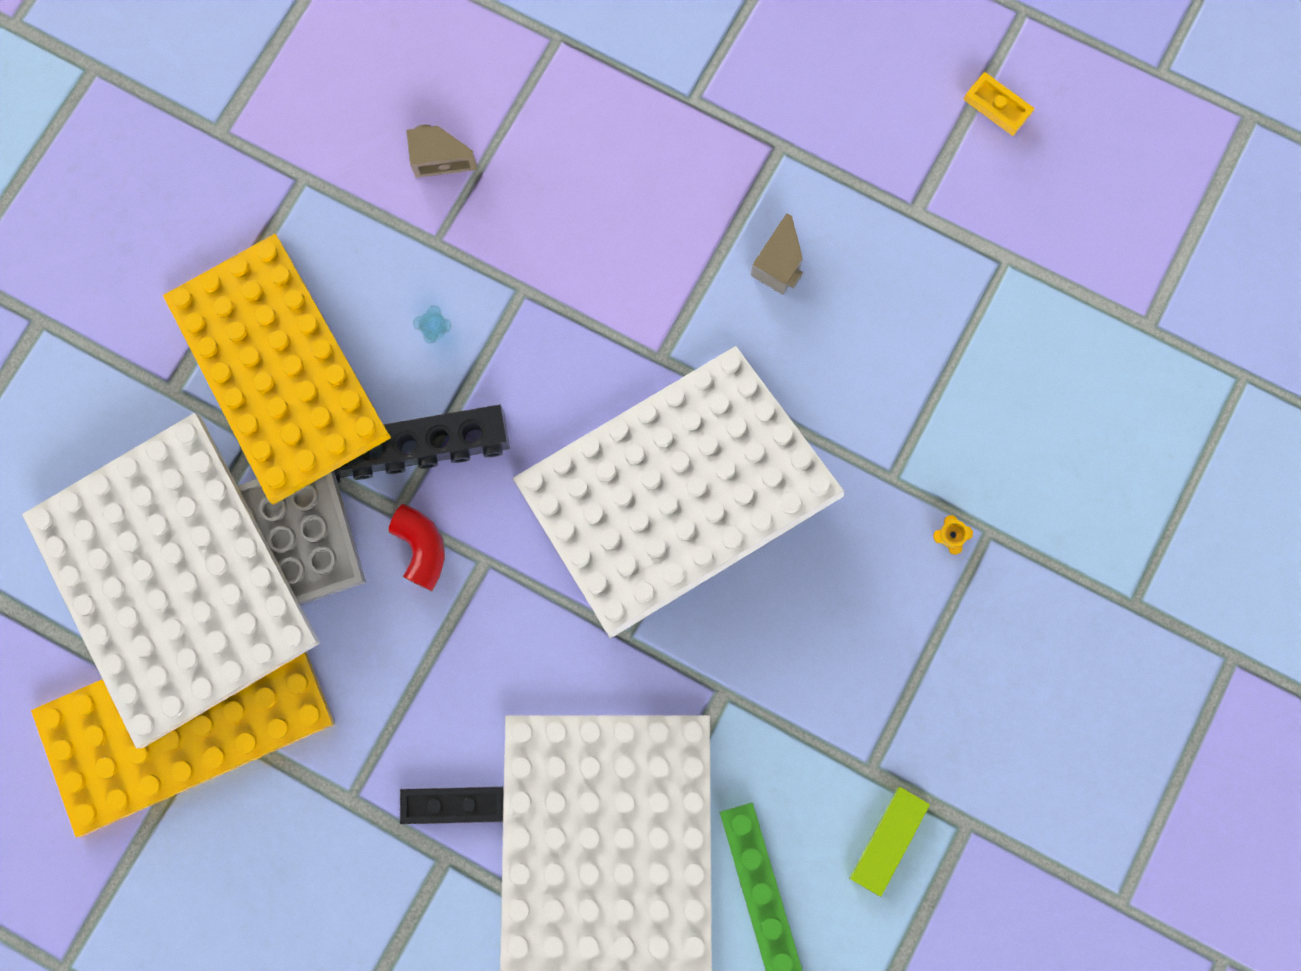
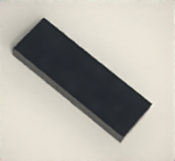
[400,786,504,824]

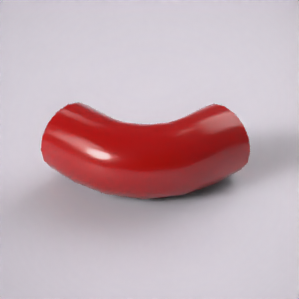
[388,504,445,592]

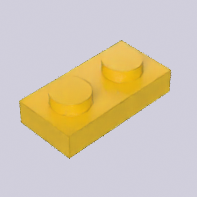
[963,72,1035,136]

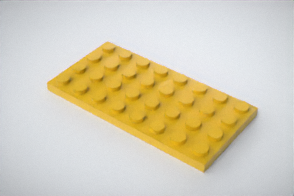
[163,233,391,505]
[31,652,335,838]

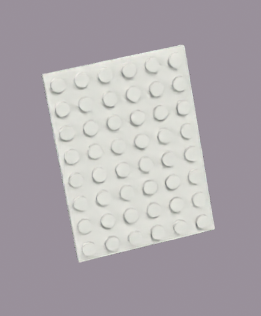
[513,346,844,639]
[22,413,320,748]
[500,715,712,971]

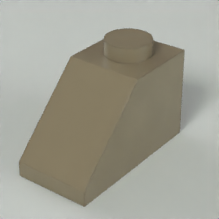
[406,124,478,178]
[751,213,803,295]

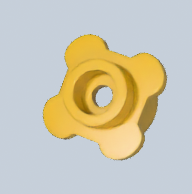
[933,515,973,555]

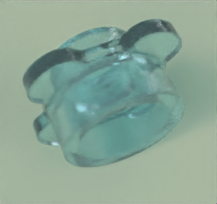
[413,305,452,343]

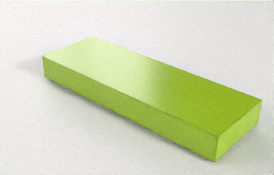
[849,787,930,897]

